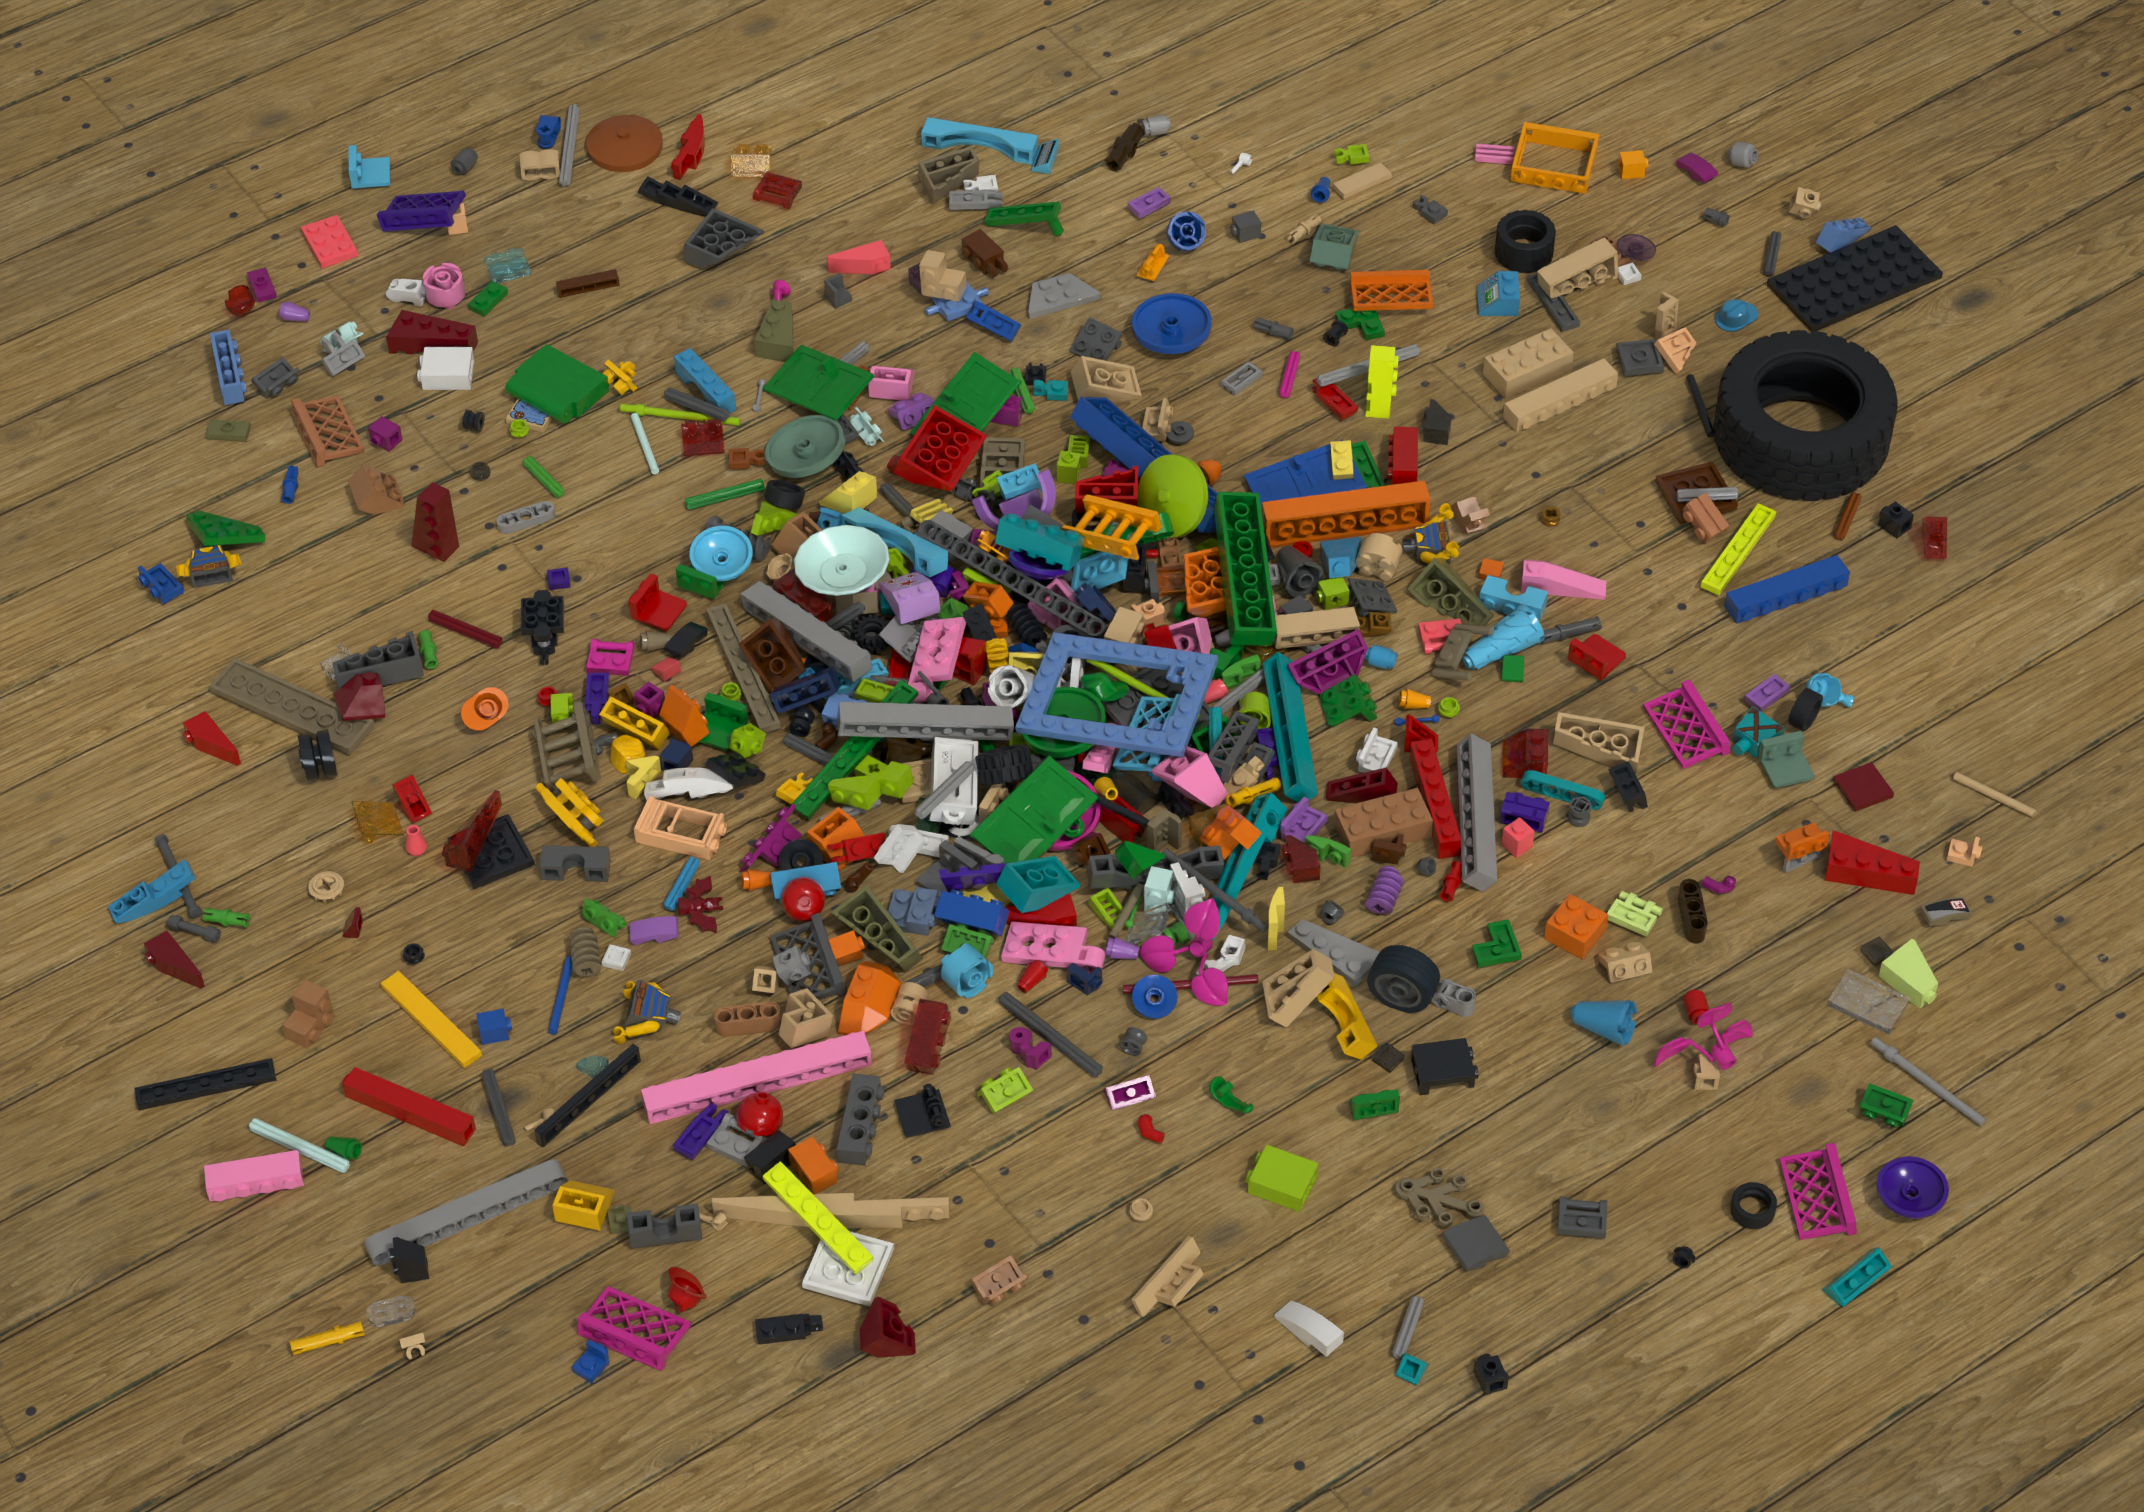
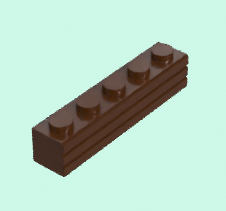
[556,269,620,298]

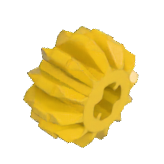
[986,638,1009,674]

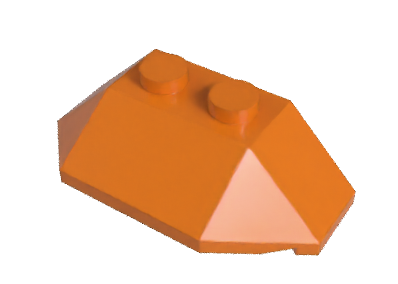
[838,961,902,1035]

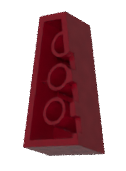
[411,482,459,562]

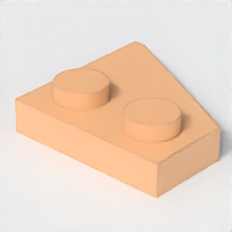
[1654,327,1696,375]

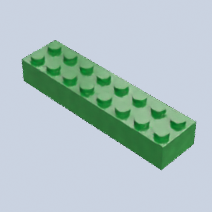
[1213,491,1277,646]

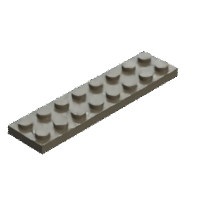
[209,658,375,755]

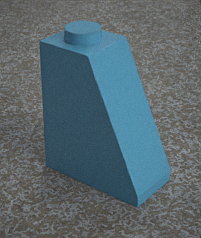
[1320,537,1362,578]

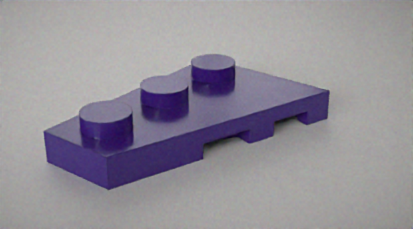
[939,863,1006,893]

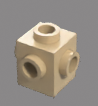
[1789,187,1821,219]

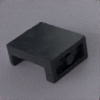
[1410,1038,1479,1096]

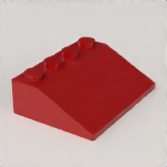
[893,405,987,492]

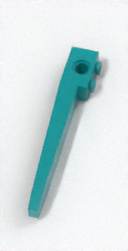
[1211,792,1288,940]

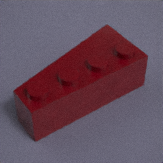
[386,310,478,354]

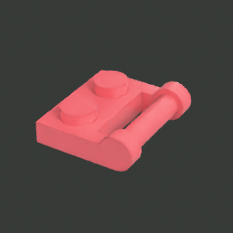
[1418,618,1467,654]

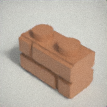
[1682,493,1729,544]

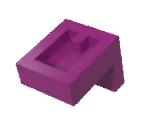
[949,571,970,604]

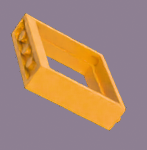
[1510,122,1600,194]

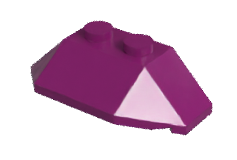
[1287,629,1368,695]

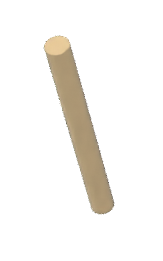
[1953,772,2036,818]

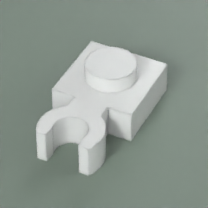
[963,175,998,192]

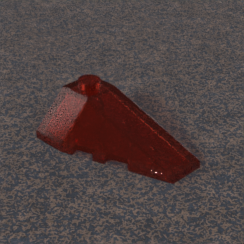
[442,790,502,872]

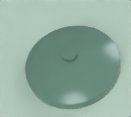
[765,415,846,478]

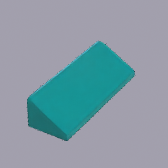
[1822,1247,1892,1307]

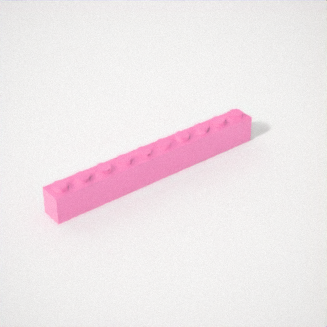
[641,1031,872,1124]

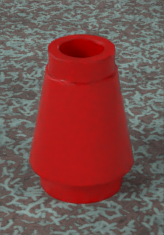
[1016,959,1048,993]

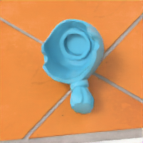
[1806,673,1855,707]

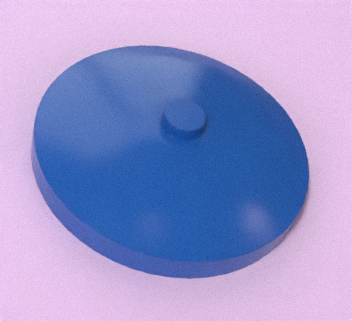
[1132,293,1212,354]

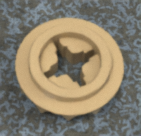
[308,871,345,902]

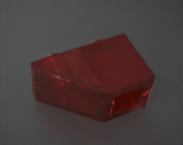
[1282,835,1321,883]

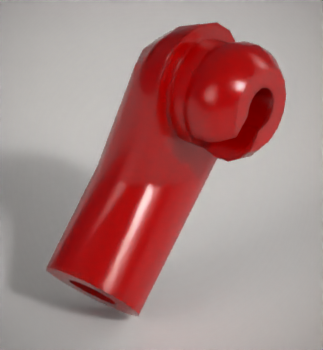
[1137,1114,1165,1144]

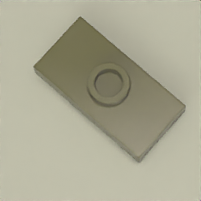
[206,420,251,442]

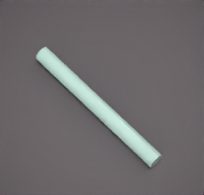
[631,413,659,474]

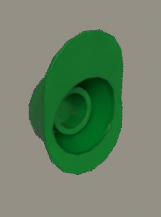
[1081,672,1129,702]

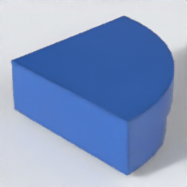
[1008,643,1038,653]

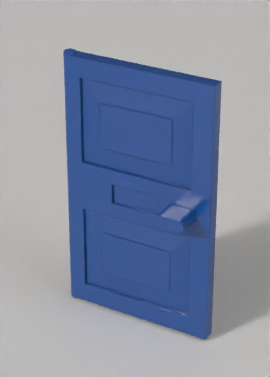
[1244,439,1368,511]

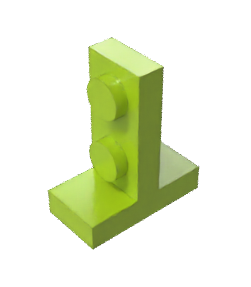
[751,501,798,536]

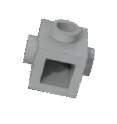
[773,945,811,985]

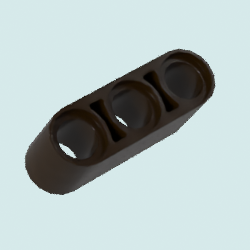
[1678,879,1708,944]

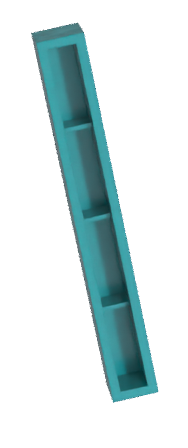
[1263,652,1318,803]

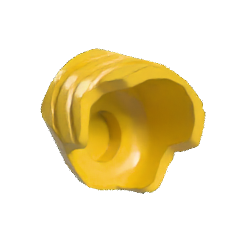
[610,735,646,774]

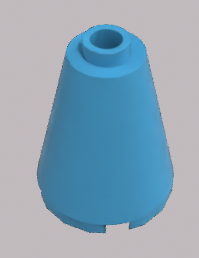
[1571,1000,1637,1046]

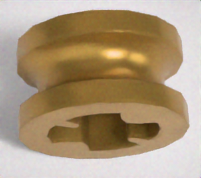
[1541,506,1561,527]

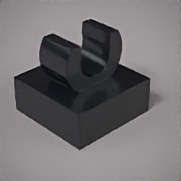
[1025,363,1046,386]

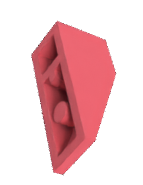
[827,240,891,274]

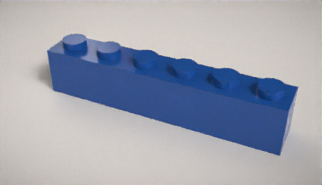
[1724,555,1850,624]

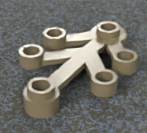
[1396,1167,1485,1228]

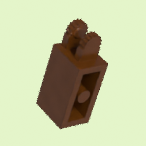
[961,229,1009,278]

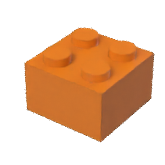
[1544,894,1609,960]

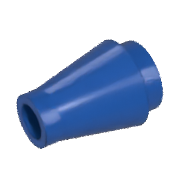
[1311,177,1330,203]

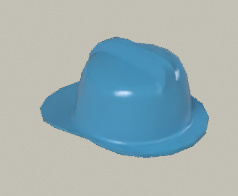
[1715,299,1759,332]

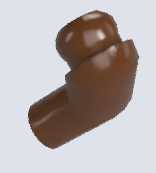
[845,862,874,892]

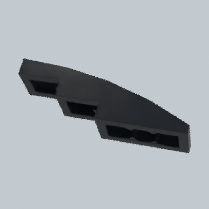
[638,176,718,216]

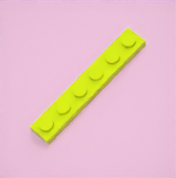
[1701,503,1777,596]
[763,1161,874,1275]

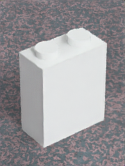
[417,347,475,390]

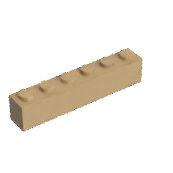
[1503,359,1618,432]

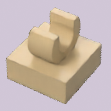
[399,1332,425,1360]

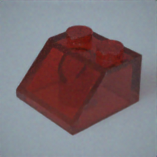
[1502,728,1548,778]

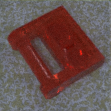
[753,172,802,209]

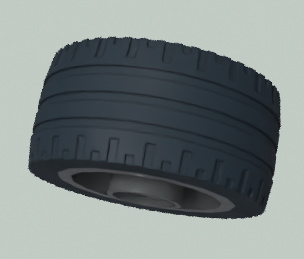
[1367,945,1440,1013]

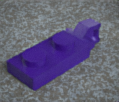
[585,673,610,724]

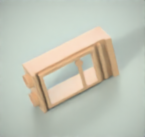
[634,796,727,860]

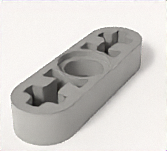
[496,501,555,534]

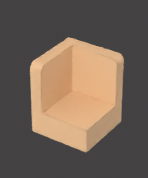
[448,203,468,235]

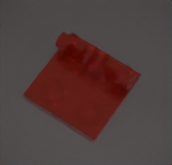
[681,418,725,456]

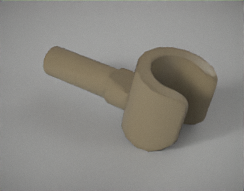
[900,516,914,533]

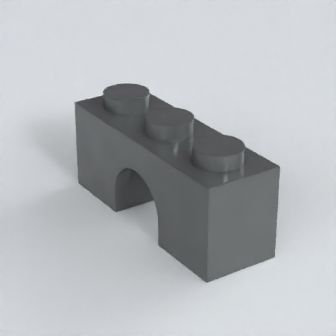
[540,845,611,882]
[627,1204,702,1248]

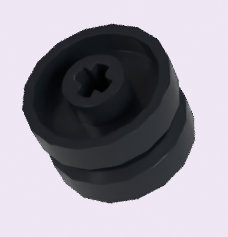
[298,729,338,782]

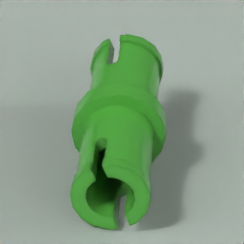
[418,630,438,669]
[203,907,251,928]

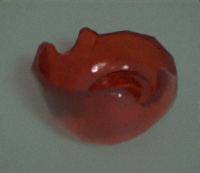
[225,285,255,316]

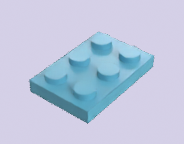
[1071,551,1128,592]

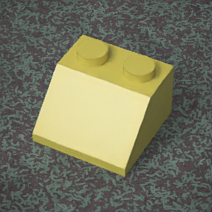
[820,471,877,514]

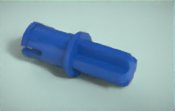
[281,465,299,504]

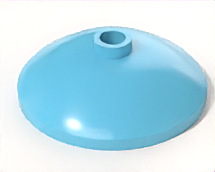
[690,526,753,581]

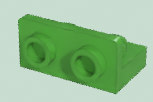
[941,923,995,959]

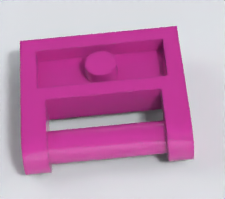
[586,639,635,676]

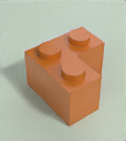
[1199,804,1262,860]

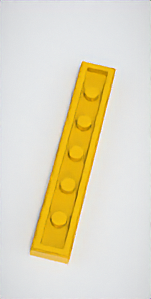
[381,970,482,1068]

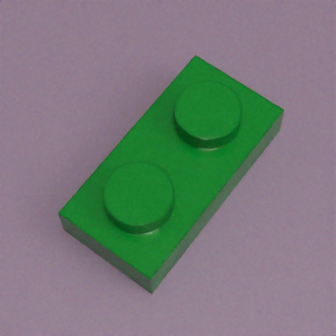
[468,281,508,317]

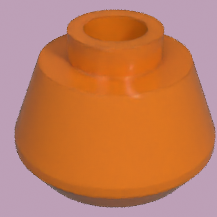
[1197,459,1222,486]

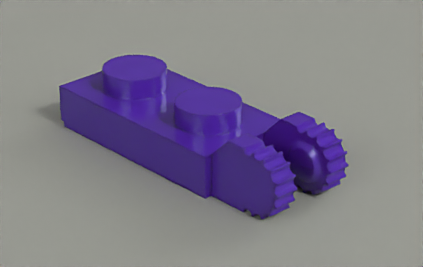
[1256,727,1282,780]
[673,1103,729,1160]

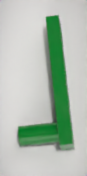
[984,201,1064,236]

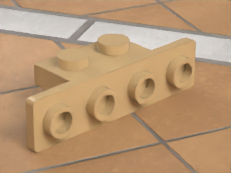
[1132,1236,1204,1317]

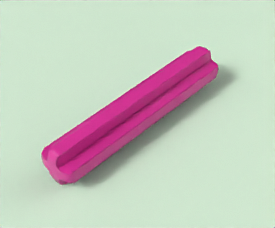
[1279,351,1300,398]

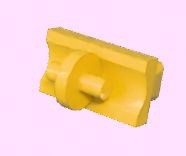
[602,359,637,396]

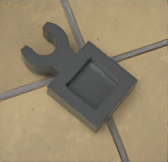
[1413,195,1448,225]

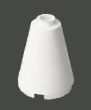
[988,665,1036,708]

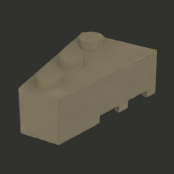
[918,146,979,205]

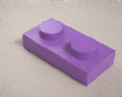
[1128,187,1171,219]
[1744,674,1790,712]

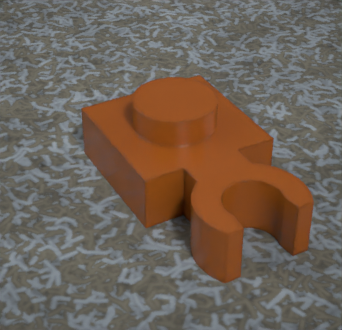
[729,448,764,469]

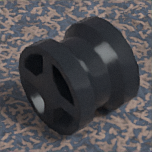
[462,410,485,432]

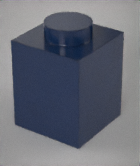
[659,738,693,771]

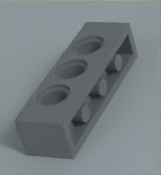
[836,1073,885,1166]

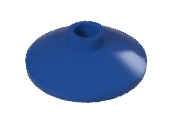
[1132,975,1178,1019]

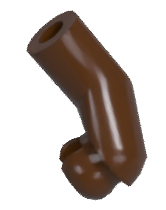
[815,722,836,750]

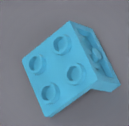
[349,145,390,189]
[997,463,1043,500]

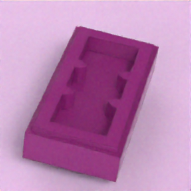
[247,267,277,303]

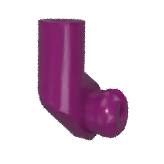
[1701,876,1736,894]

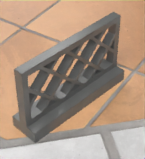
[771,913,847,1000]

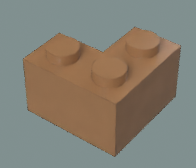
[282,979,334,1049]

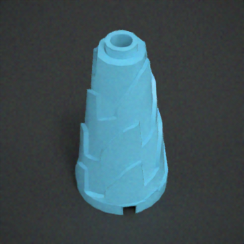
[1462,604,1545,669]

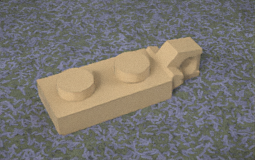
[1219,756,1265,808]

